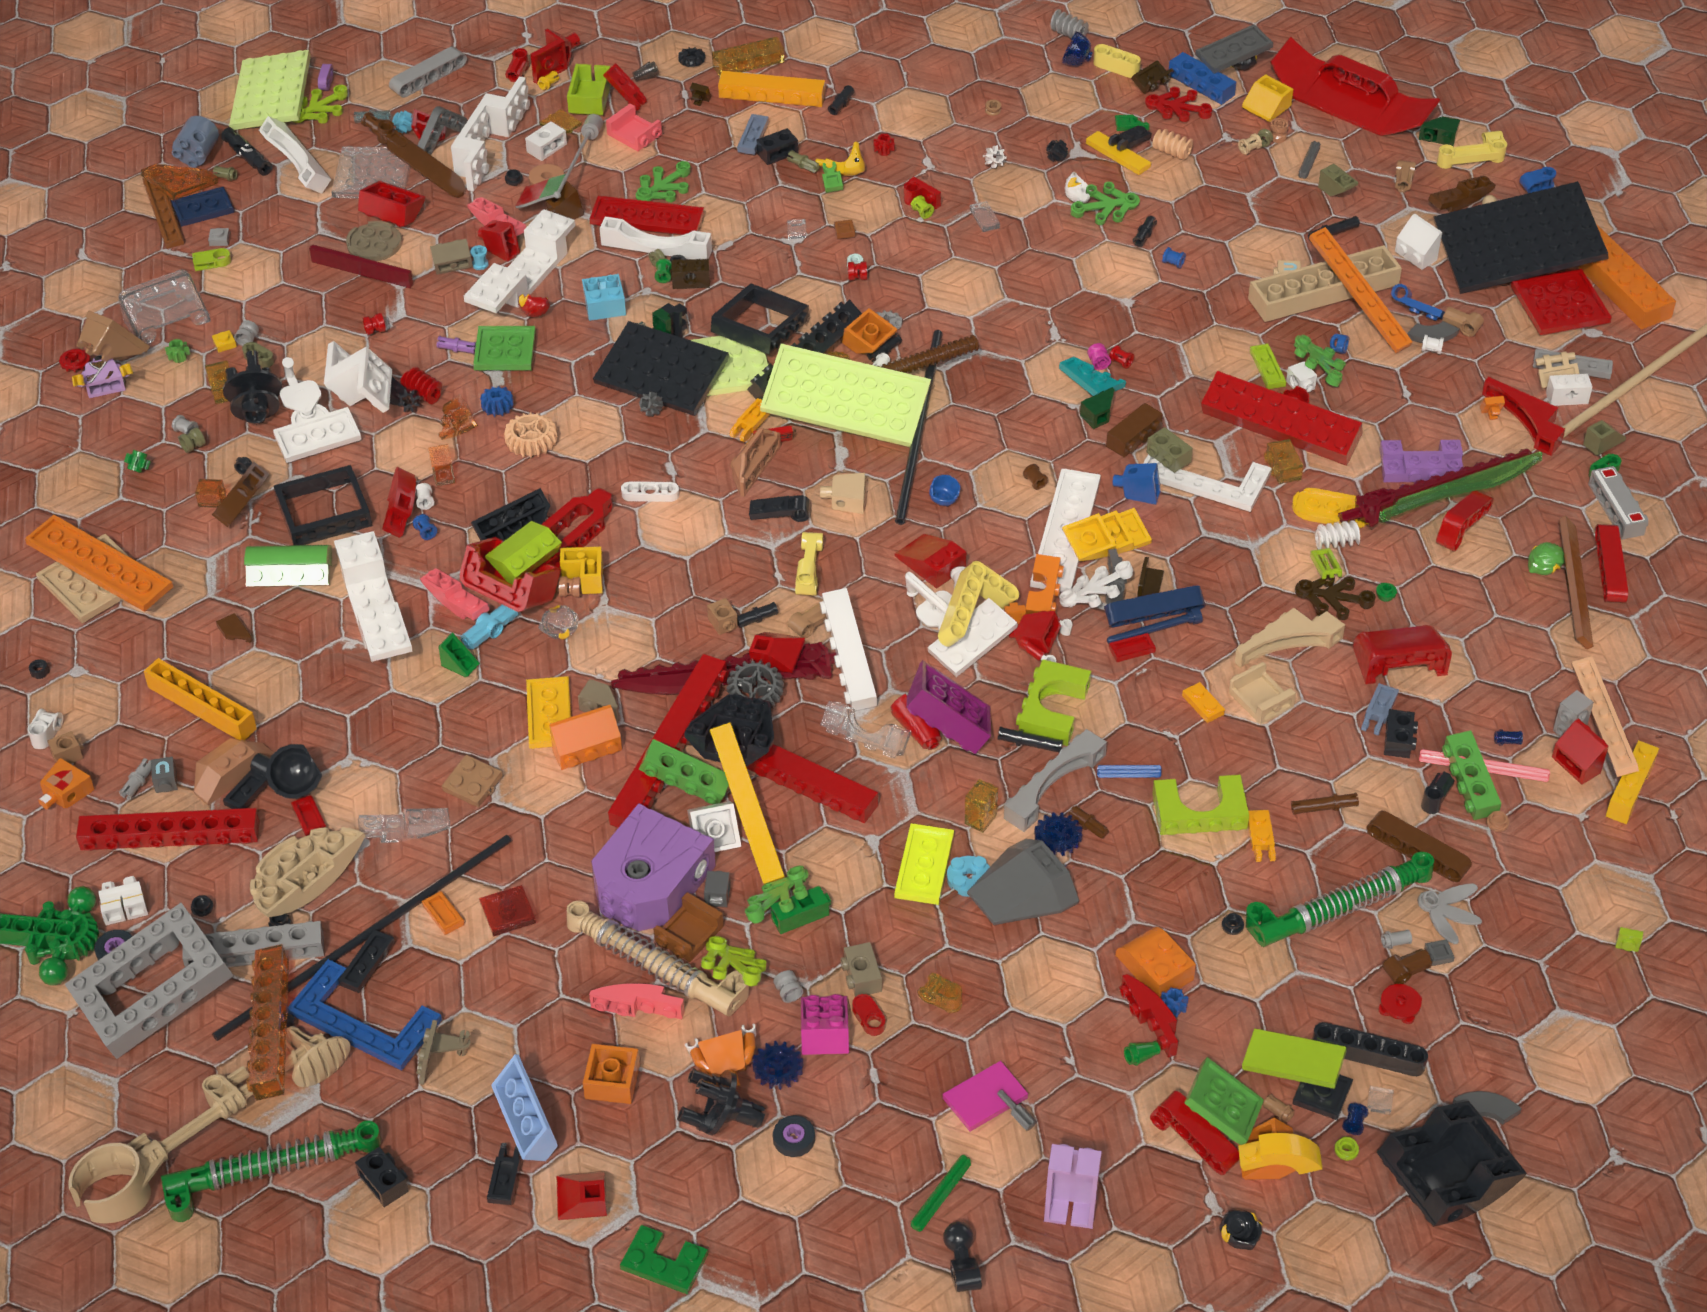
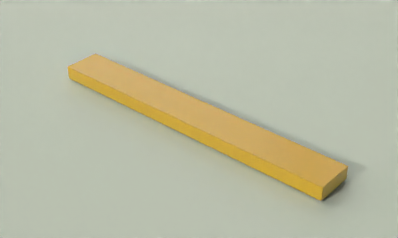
[710,723,785,884]

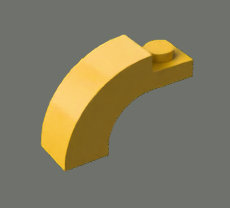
[1238,1133,1322,1175]

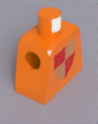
[38,758,94,809]

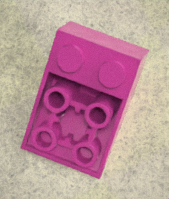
[801,994,849,1055]

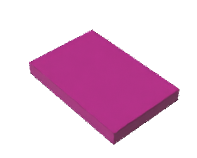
[943,1061,1028,1132]

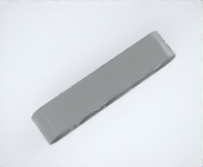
[389,46,467,98]

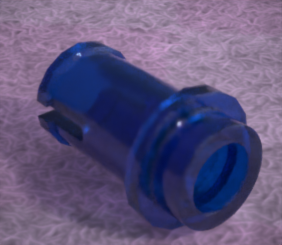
[1494,729,1523,746]

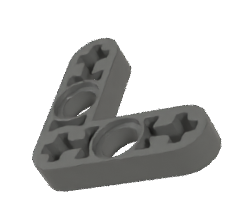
[417,106,468,155]

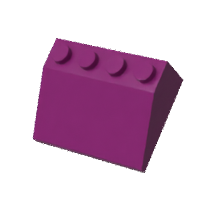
[906,660,991,754]

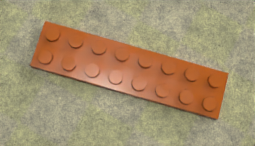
[25,515,173,612]

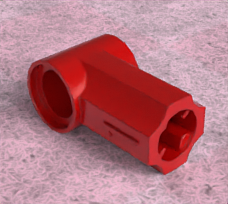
[505,48,530,82]

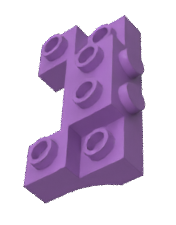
[1380,440,1463,482]

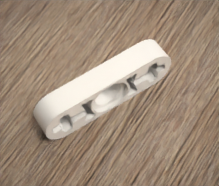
[621,482,679,502]

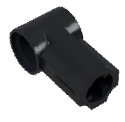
[1421,771,1455,814]

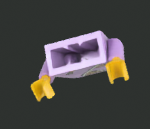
[72,356,133,398]

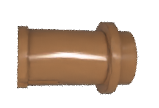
[1263,1094,1295,1123]

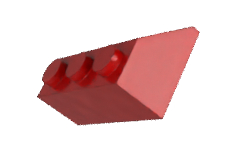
[358,181,426,227]

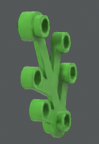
[636,161,691,202]
[1070,182,1140,225]
[1294,335,1346,387]
[745,865,809,923]

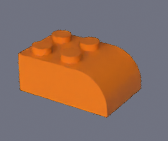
[1115,927,1196,998]

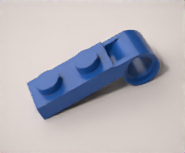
[1391,284,1445,321]

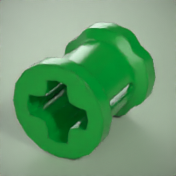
[655,259,672,283]

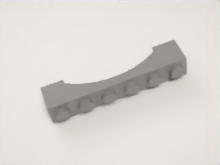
[1003,729,1107,832]

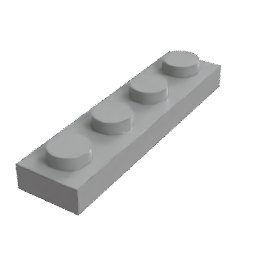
[1533,349,1613,379]

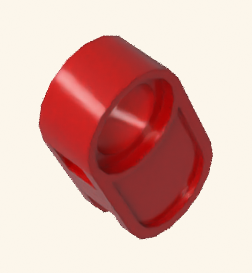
[852,994,886,1036]

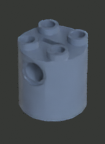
[172,116,219,168]

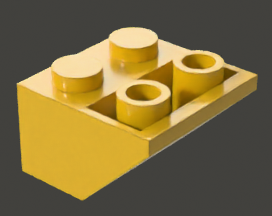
[1242,74,1293,122]

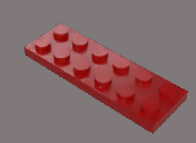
[589,196,704,235]

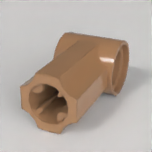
[1395,160,1416,193]
[1442,307,1484,337]
[788,603,827,639]

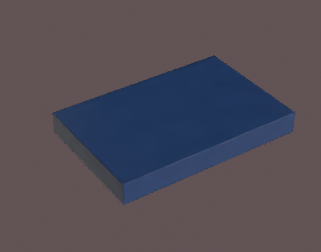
[171,187,234,227]

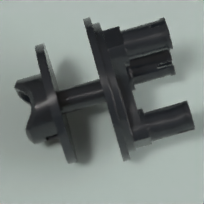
[223,350,282,423]

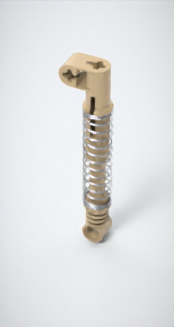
[567,901,749,1017]

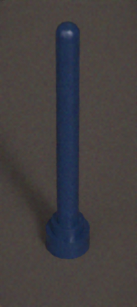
[1107,607,1203,644]

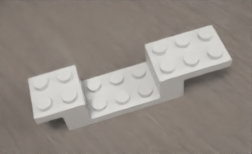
[451,76,530,191]
[464,209,575,313]
[334,531,413,662]

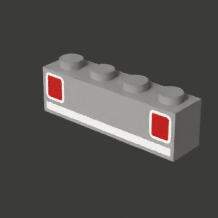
[1588,466,1648,540]

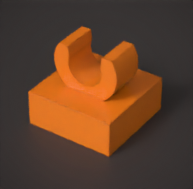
[1480,396,1505,420]
[1004,602,1026,625]

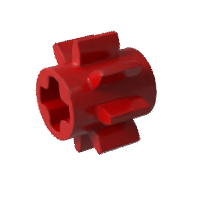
[874,134,895,156]

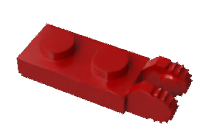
[603,63,647,110]

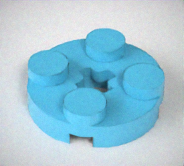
[947,856,990,897]

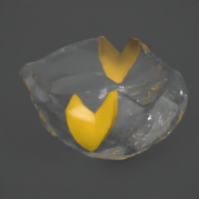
[538,605,579,640]

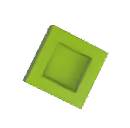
[1615,927,1643,952]

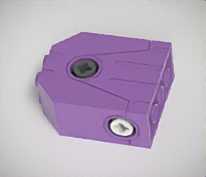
[591,804,715,931]

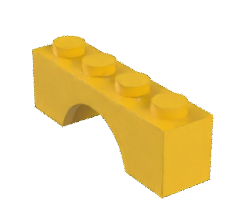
[1606,740,1659,825]

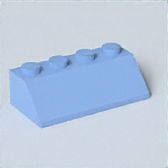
[491,1054,558,1161]

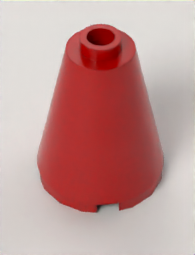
[890,693,941,750]

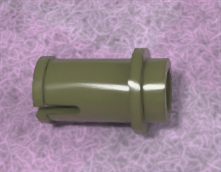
[213,166,238,181]

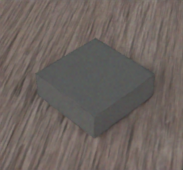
[1424,939,1455,966]

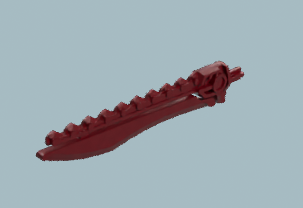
[611,642,837,695]

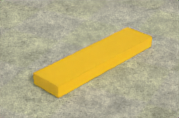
[1086,131,1151,175]

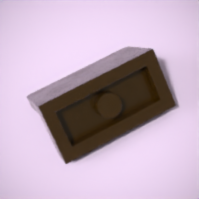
[1137,557,1164,597]

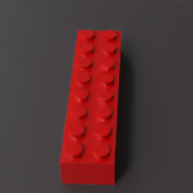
[1201,371,1363,466]

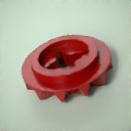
[59,349,91,372]

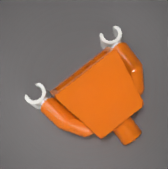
[685,1024,757,1087]

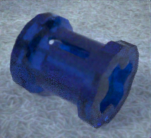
[1342,1103,1369,1135]

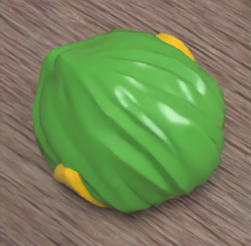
[1528,542,1564,575]

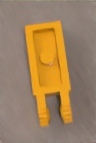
[730,398,770,442]
[1248,810,1276,862]

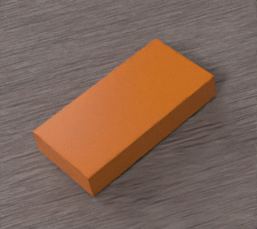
[422,891,465,935]

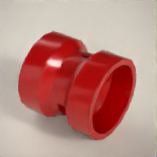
[848,261,867,281]
[362,313,386,335]

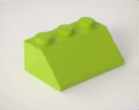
[485,521,562,585]

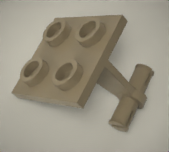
[416,1020,470,1085]

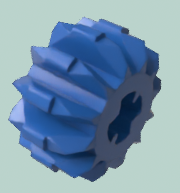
[480,385,513,418]

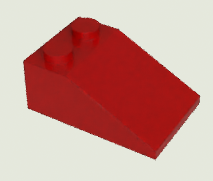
[895,534,967,589]

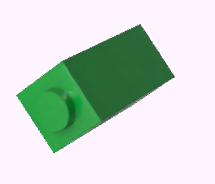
[770,886,831,935]

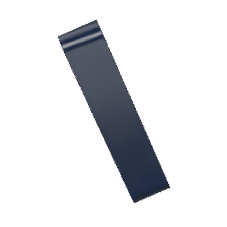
[1104,585,1206,628]

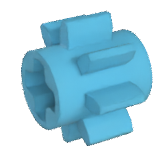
[392,110,412,133]

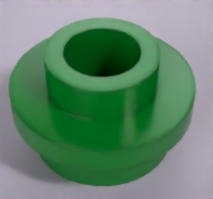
[1376,583,1397,602]

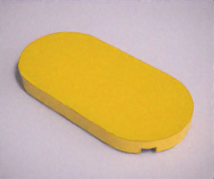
[1292,488,1368,528]

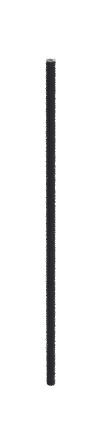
[212,835,511,1041]

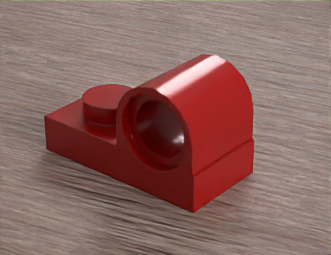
[904,176,941,209]

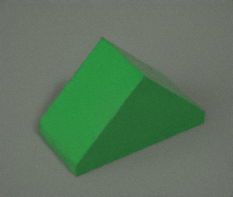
[438,632,480,678]

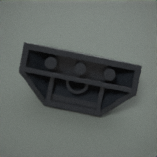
[471,488,550,541]

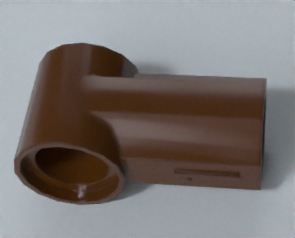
[1382,948,1432,984]

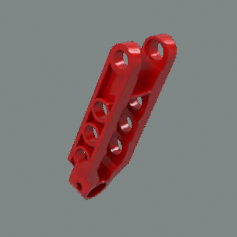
[531,488,613,574]

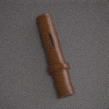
[1291,792,1359,815]

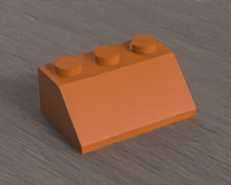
[549,705,622,770]

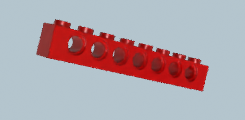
[76,808,260,851]

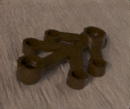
[1295,575,1376,620]

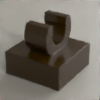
[690,82,711,106]

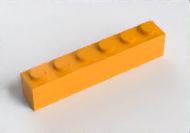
[718,71,825,107]
[144,658,257,740]

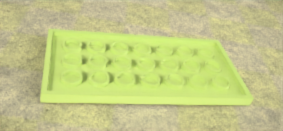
[760,344,931,447]

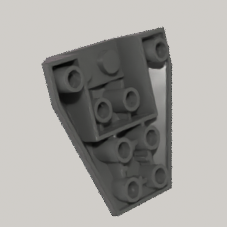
[967,839,1079,925]

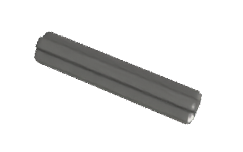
[1298,141,1321,179]

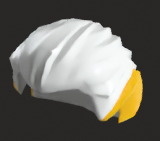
[1064,172,1091,203]

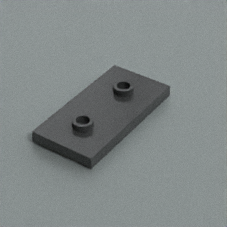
[1195,24,1273,74]

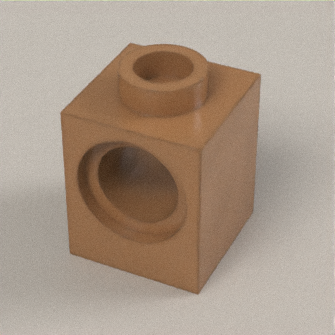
[707,598,738,635]
[47,731,84,764]

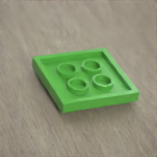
[473,326,536,371]
[1184,1057,1264,1145]

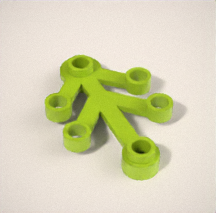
[292,85,348,124]
[701,936,767,986]

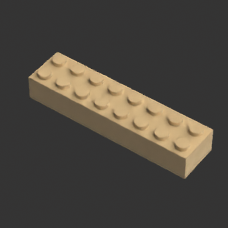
[1248,245,1402,322]

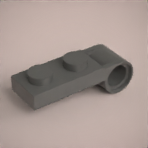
[1105,549,1127,604]

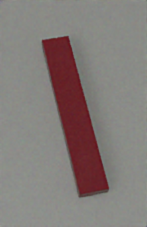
[309,244,413,289]

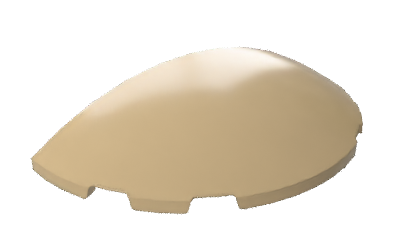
[250,827,365,917]

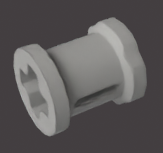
[172,415,199,434]

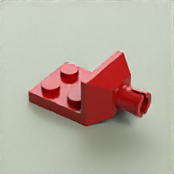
[530,28,581,85]

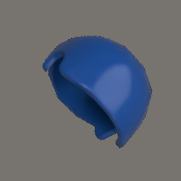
[929,474,961,506]

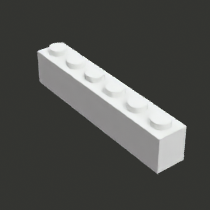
[819,588,877,711]

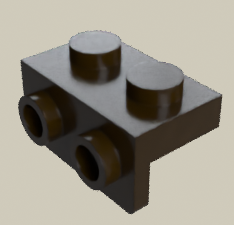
[1131,60,1174,94]

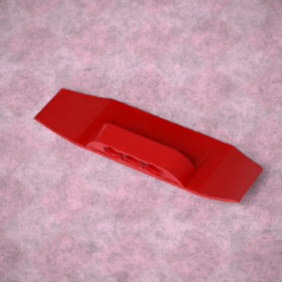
[1270,37,1440,136]

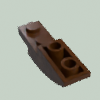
[1428,175,1496,212]
[212,462,269,527]

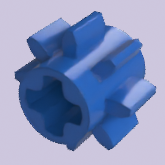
[1161,987,1188,1017]

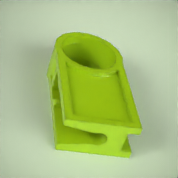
[192,248,231,271]

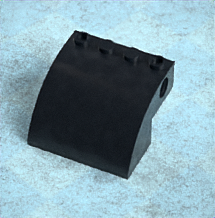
[1376,1101,1527,1227]

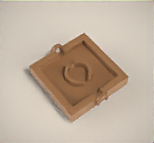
[442,755,503,808]

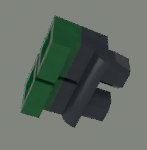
[652,303,687,338]

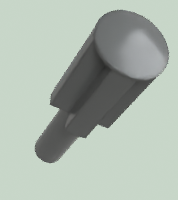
[997,1090,1037,1131]

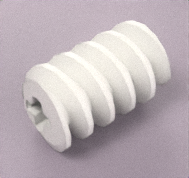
[1315,520,1360,550]

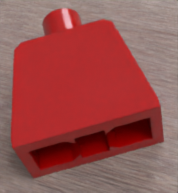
[478,220,520,262]

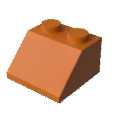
[842,308,898,354]
[1238,1117,1296,1180]

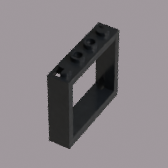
[711,283,810,354]
[273,465,372,545]

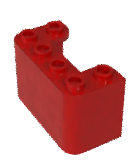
[460,537,561,612]

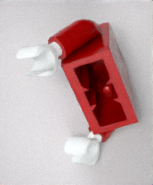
[1008,610,1073,662]

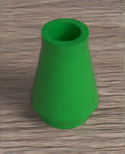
[1124,1041,1160,1066]

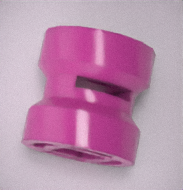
[1087,343,1111,370]

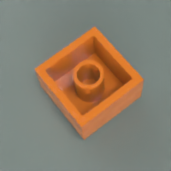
[583,1044,640,1104]

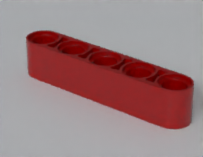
[1595,524,1628,603]

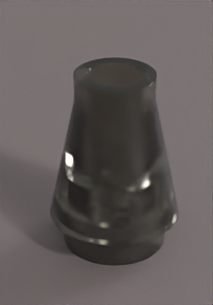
[632,61,659,82]

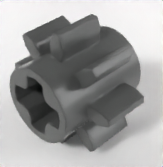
[639,392,663,417]

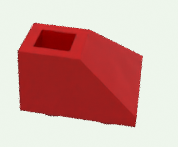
[749,632,805,673]
[556,1172,607,1220]

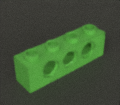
[1442,730,1501,820]
[639,739,729,804]

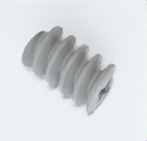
[1050,9,1089,42]

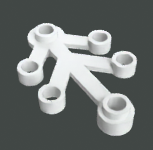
[1059,561,1133,608]

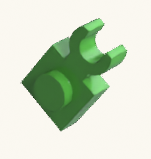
[822,161,843,193]

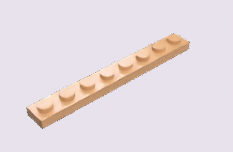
[1572,656,1639,777]

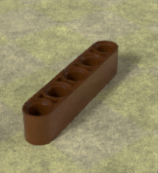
[1366,810,1472,882]

